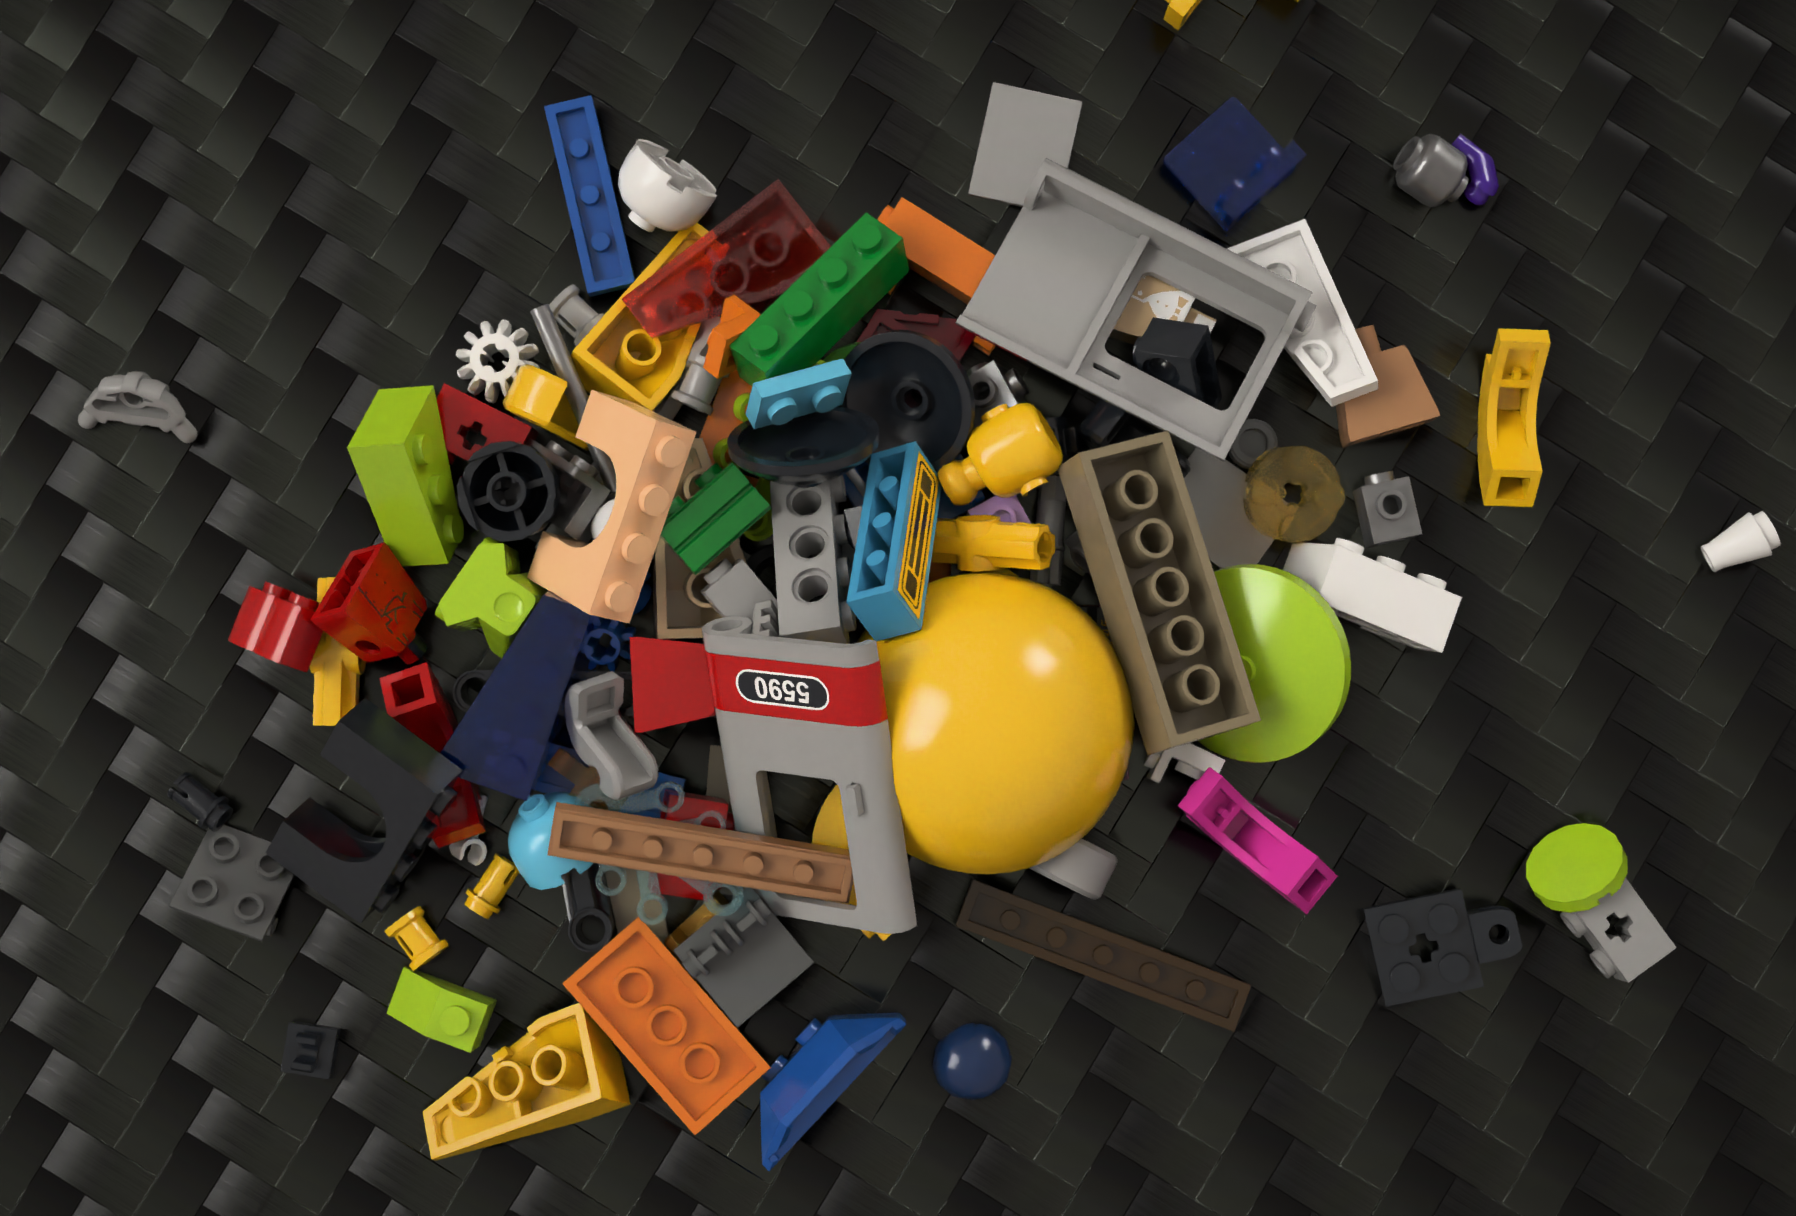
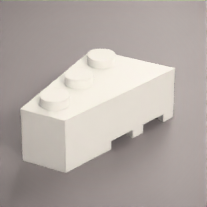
[1283,538,1462,653]

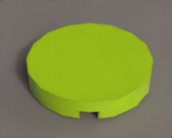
[1526,823,1628,913]

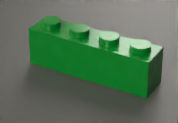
[729,212,909,386]

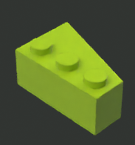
[347,385,464,566]

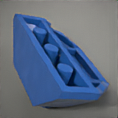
[760,1013,907,1171]

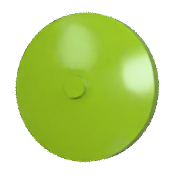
[1198,564,1351,763]

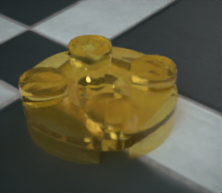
[1243,445,1345,544]

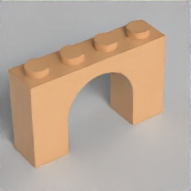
[527,390,696,624]

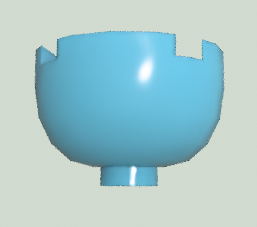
[508,791,595,890]

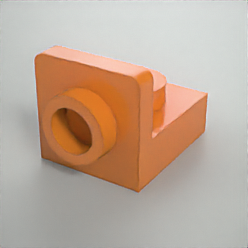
[703,295,761,379]

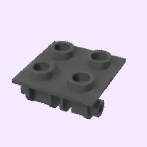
[169,825,295,942]
[673,888,814,1028]

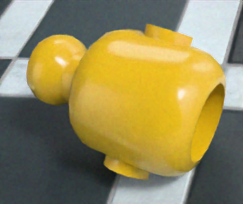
[937,403,1063,506]

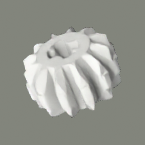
[456,320,540,403]

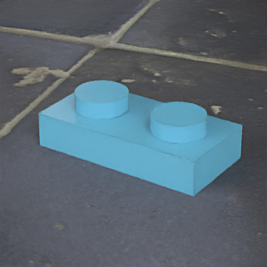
[745,358,852,429]

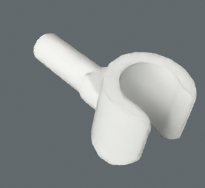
[449,795,489,866]

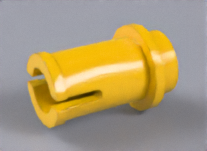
[464,853,520,919]

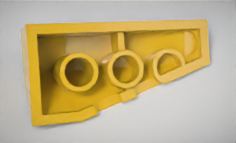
[571,222,729,411]
[423,1003,631,1160]

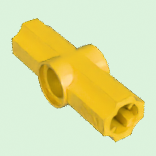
[931,515,1055,572]
[309,577,366,726]

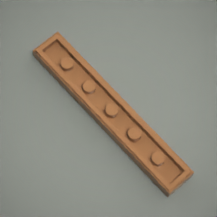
[548,802,853,904]

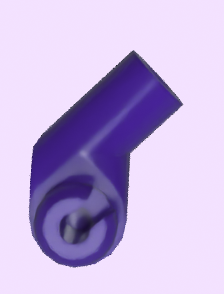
[1452,133,1499,205]

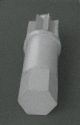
[1030,476,1066,588]

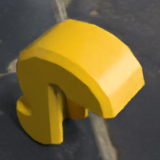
[503,364,589,450]

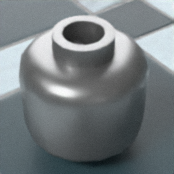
[1393,134,1469,207]

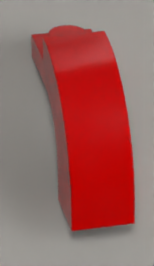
[379,662,486,848]

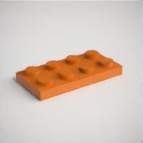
[562,916,771,1135]

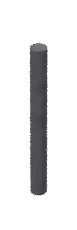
[530,304,616,495]

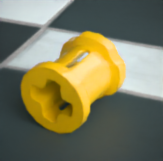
[384,906,449,972]

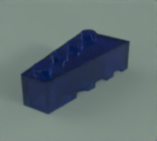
[440,591,595,801]

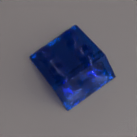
[1163,97,1306,232]

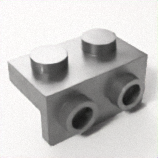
[526,438,611,540]

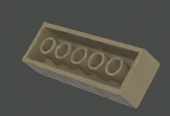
[1058,430,1261,755]

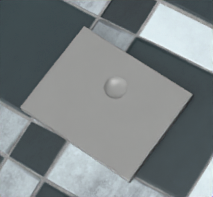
[968,82,1082,207]
[1184,448,1296,569]

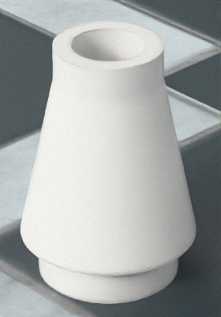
[1701,511,1781,572]

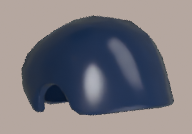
[932,1023,1012,1100]

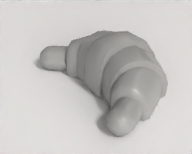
[78,371,197,443]

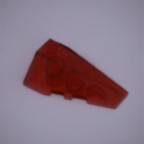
[622,179,831,339]

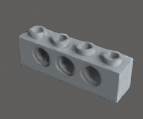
[770,475,857,644]

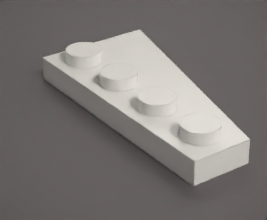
[1227,219,1378,407]

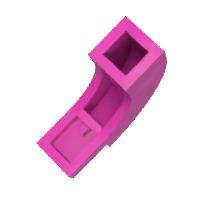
[1178,767,1338,914]

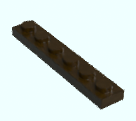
[955,879,1251,1032]

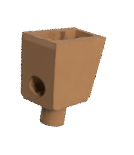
[1336,325,1440,448]

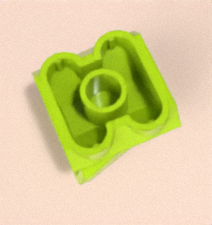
[435,537,558,660]

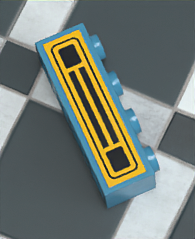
[846,441,942,641]

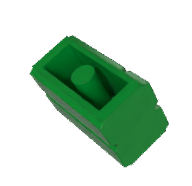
[660,462,772,575]

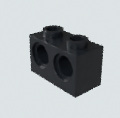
[1132,317,1222,409]

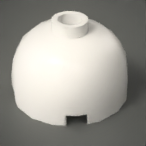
[618,139,718,232]

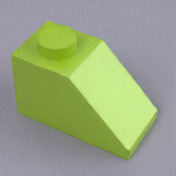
[387,966,497,1053]

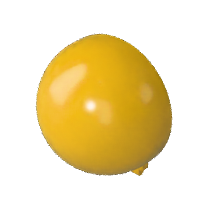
[856,567,1134,874]

